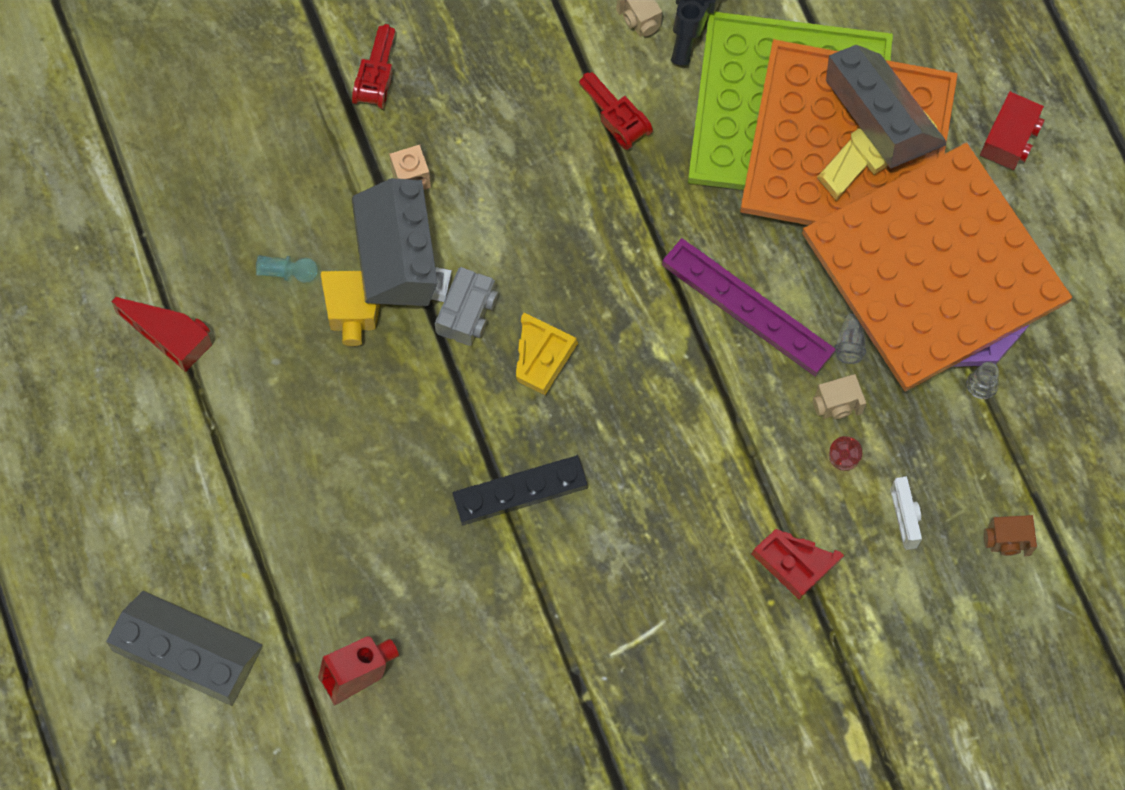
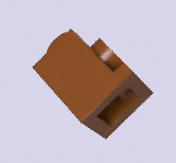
[984,515,1037,557]

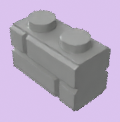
[435,267,499,346]

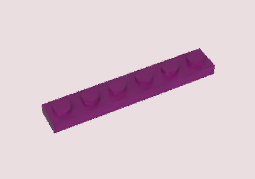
[662,238,836,377]

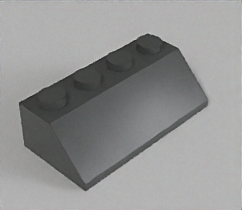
[826,44,947,168]
[352,178,438,306]
[106,591,263,706]

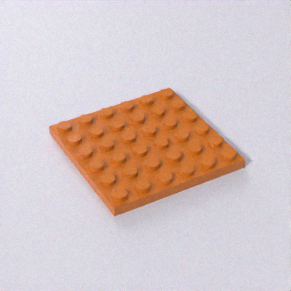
[740,39,958,225]
[802,142,1073,392]

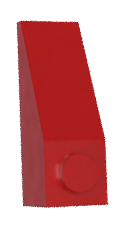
[111,297,212,372]

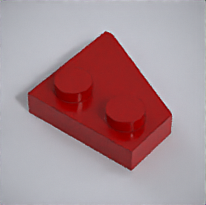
[751,529,844,600]

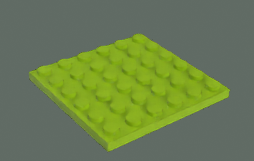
[688,12,893,190]

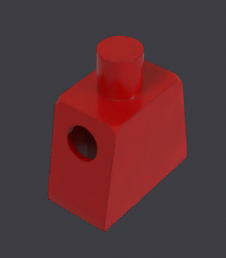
[318,636,399,706]

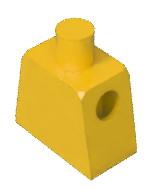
[321,271,381,346]

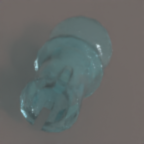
[256,255,318,283]

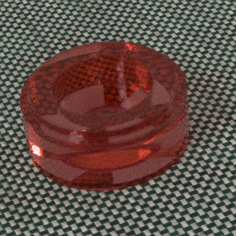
[828,436,862,471]

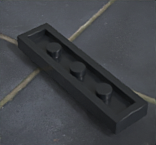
[452,455,588,526]

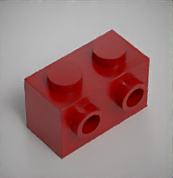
[980,91,1045,170]

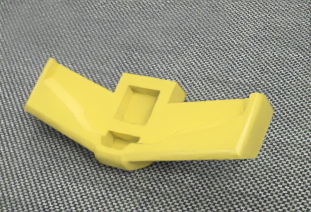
[817,110,938,201]

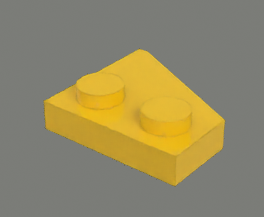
[516,313,578,395]

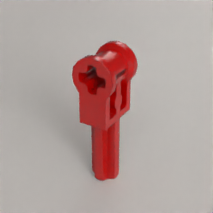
[352,24,396,109]
[579,72,653,150]

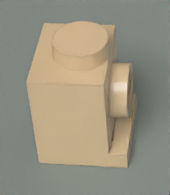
[616,0,662,37]
[813,374,866,419]

